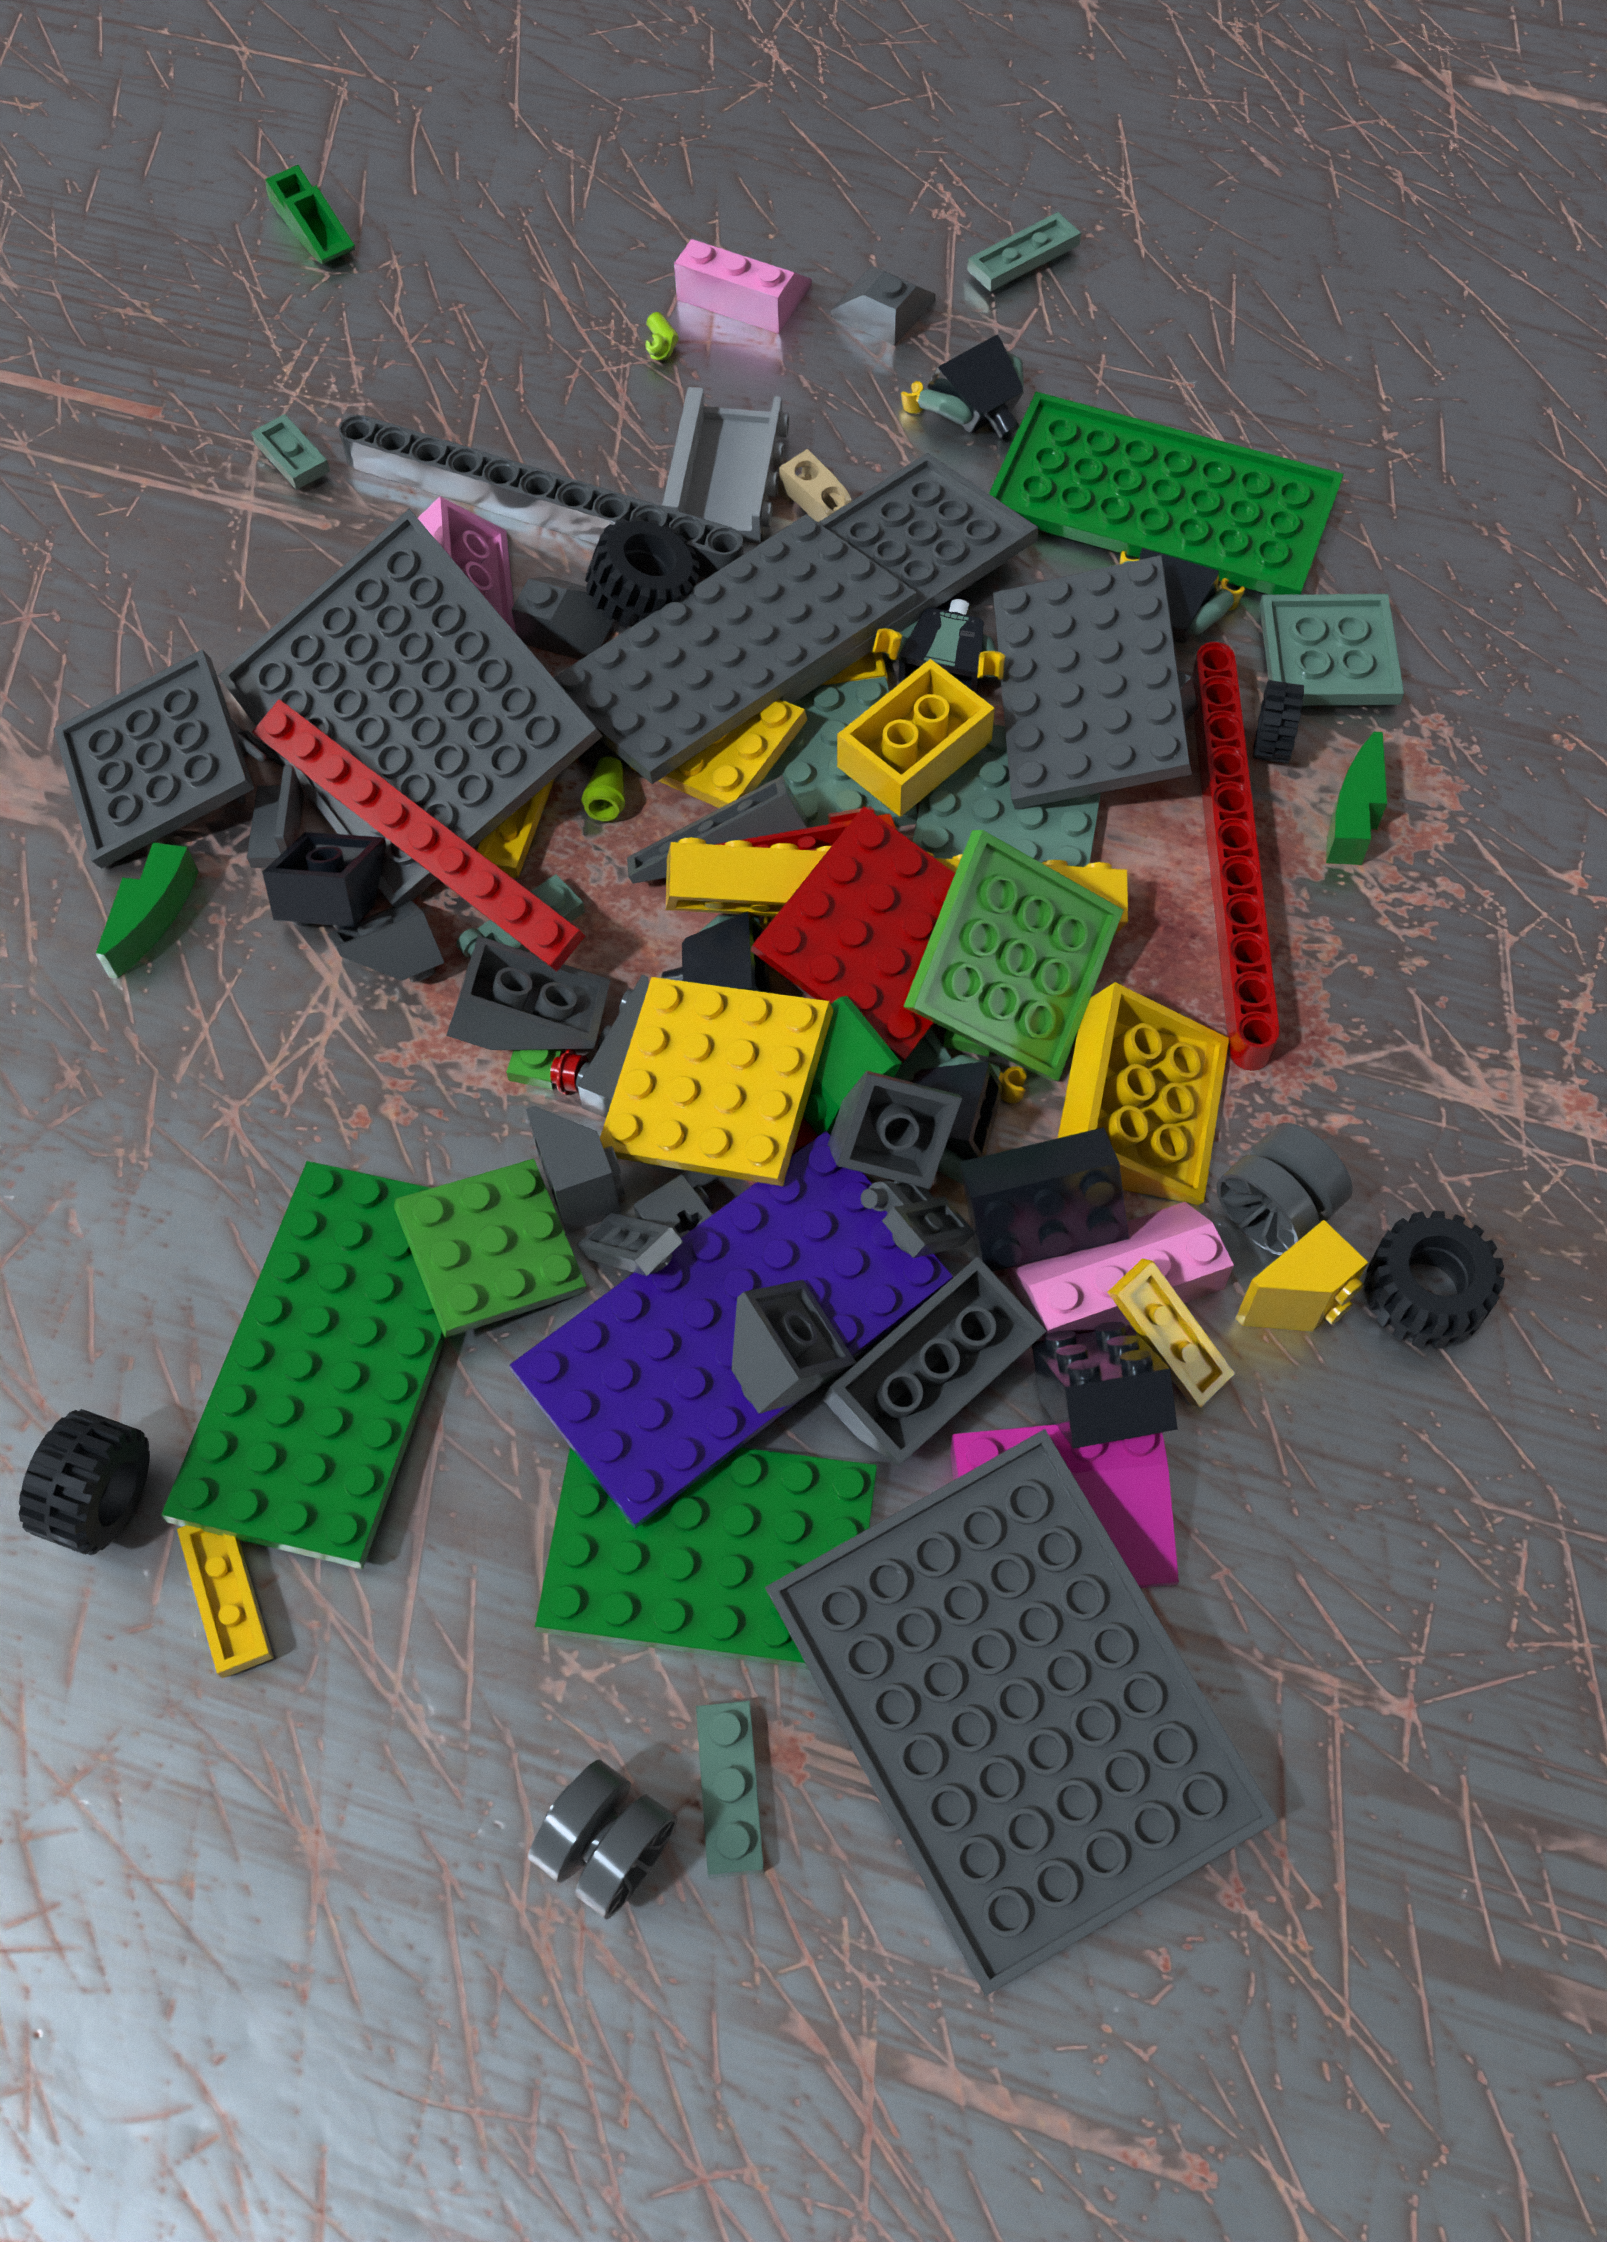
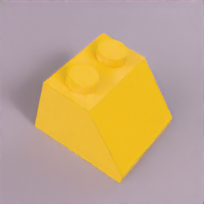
[1235,1220,1368,1332]

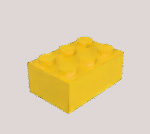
[837,659,995,817]

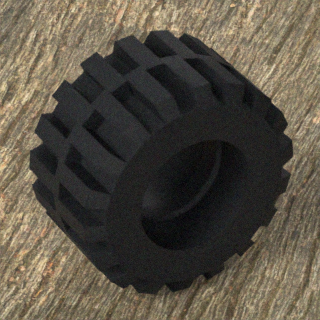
[585,517,700,629]
[1364,1210,1505,1349]
[19,1409,150,1555]

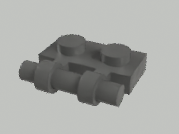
[861,1180,975,1258]

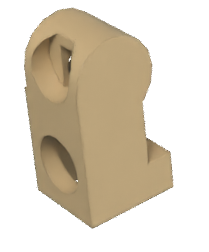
[778,449,852,522]

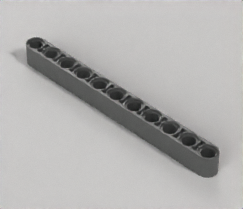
[339,415,744,578]

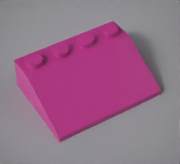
[950,1425,1179,1588]

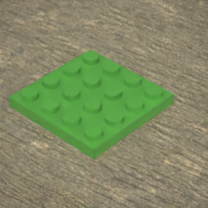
[903,830,1124,1081]

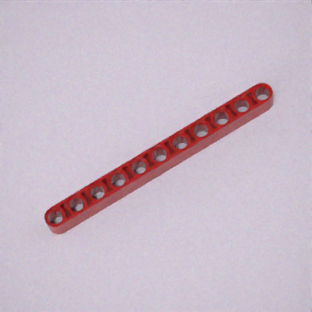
[1192,642,1279,1071]

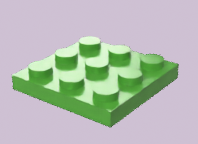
[394,1158,587,1338]

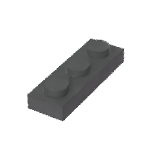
[577,1213,683,1276]

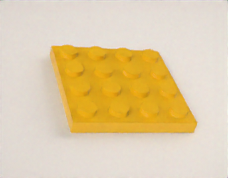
[600,977,833,1186]

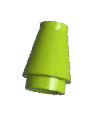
[582,756,625,821]

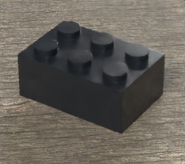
[959,1127,1129,1272]
[1032,1322,1178,1449]

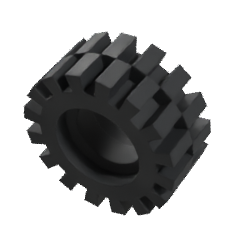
[1253,680,1304,764]

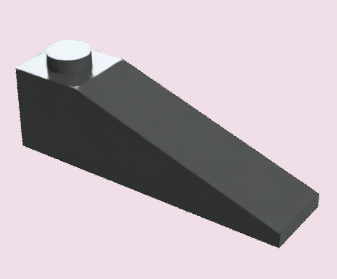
[627,775,809,884]

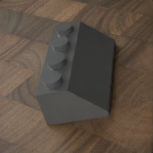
[822,1256,1046,1466]

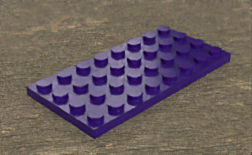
[509,1131,953,1529]

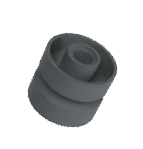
[1217,1123,1353,1255]
[528,1759,677,1920]

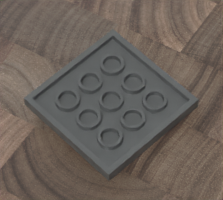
[54,649,254,869]

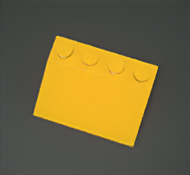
[1058,982,1229,1205]

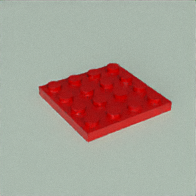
[751,806,955,1064]

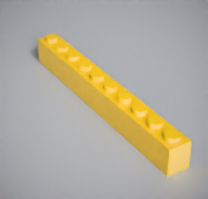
[665,837,1128,935]

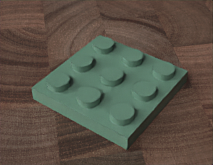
[1259,594,1404,706]

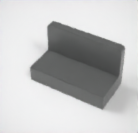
[247,766,304,868]

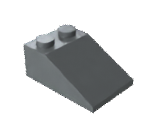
[446,936,610,1050]

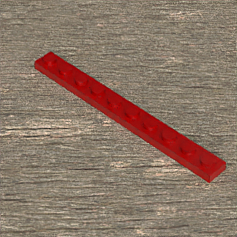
[252,699,586,972]

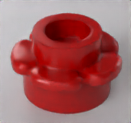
[550,1049,589,1095]

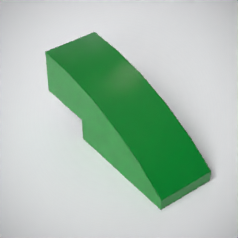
[265,165,355,265]
[1326,731,1387,865]
[96,843,199,978]

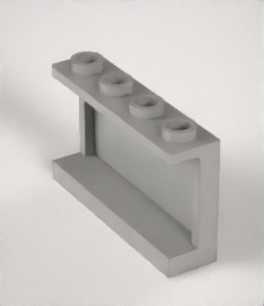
[662,387,789,544]

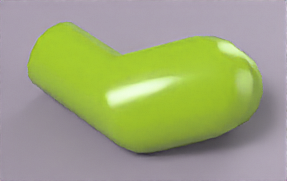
[646,312,679,361]

